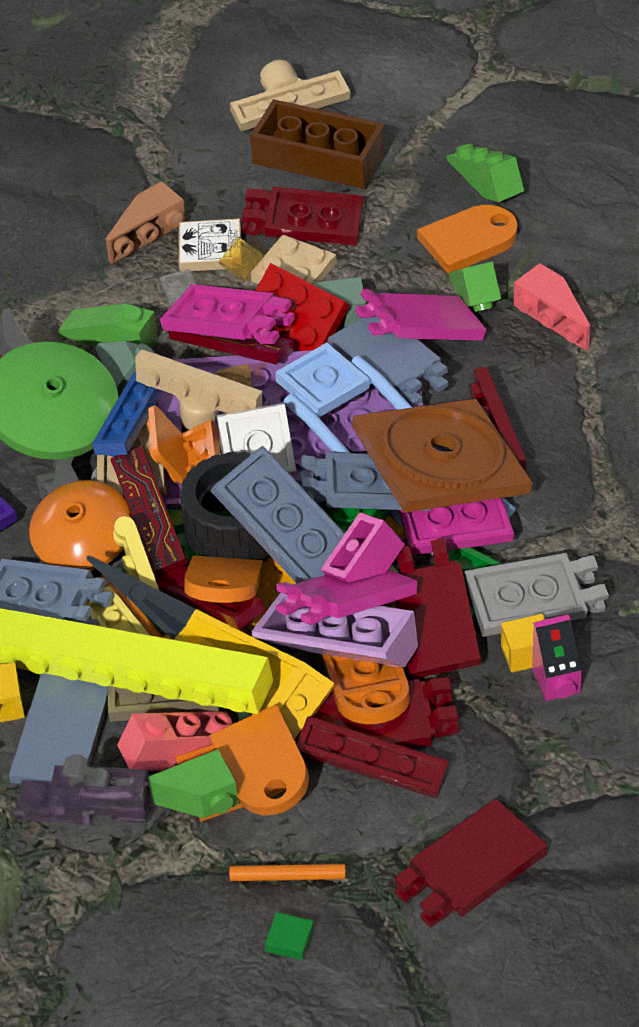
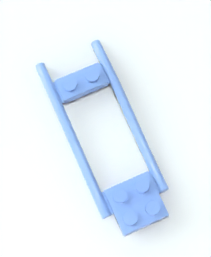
[276,343,515,555]

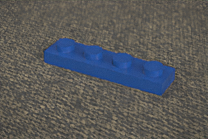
[92,371,162,457]

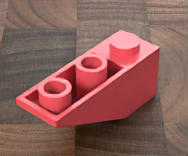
[514,263,590,351]
[117,711,234,772]

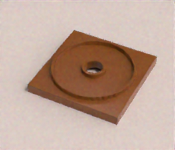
[352,399,532,513]

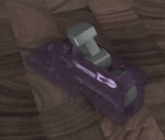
[15,754,151,825]

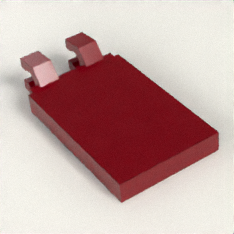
[241,186,363,246]
[396,538,482,680]
[314,677,459,763]
[395,799,548,928]

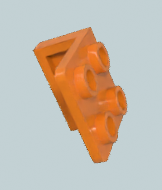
[147,405,221,484]

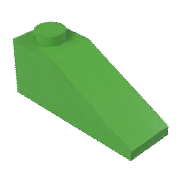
[58,303,158,348]

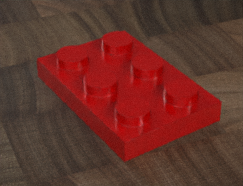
[255,263,350,351]

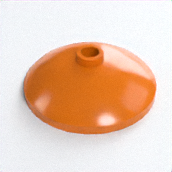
[29,480,132,572]

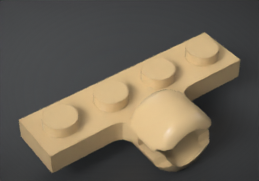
[230,59,350,131]
[135,349,262,430]

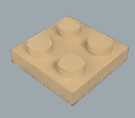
[251,235,337,284]

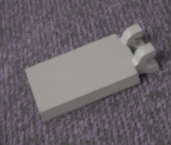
[464,553,609,637]

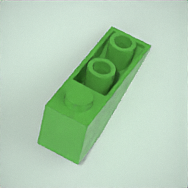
[446,144,524,202]

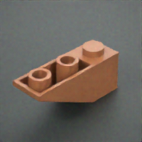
[106,181,186,264]

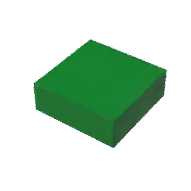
[265,912,314,960]

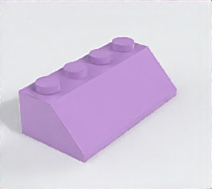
[252,593,418,667]

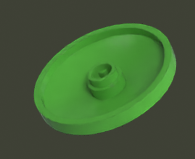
[0,342,118,460]

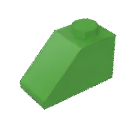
[449,262,501,312]
[148,749,239,818]

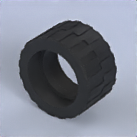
[180,452,269,560]

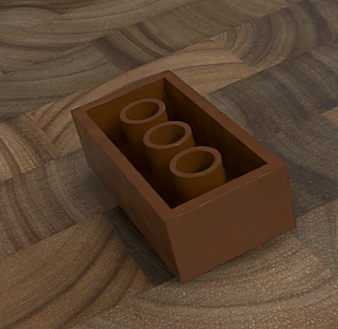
[250,99,386,189]

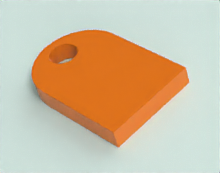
[417,205,517,275]
[184,556,263,603]
[322,654,410,724]
[209,704,309,816]

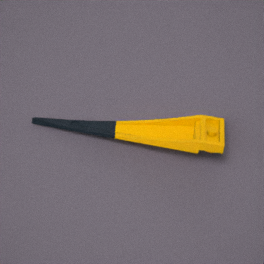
[86,556,336,742]

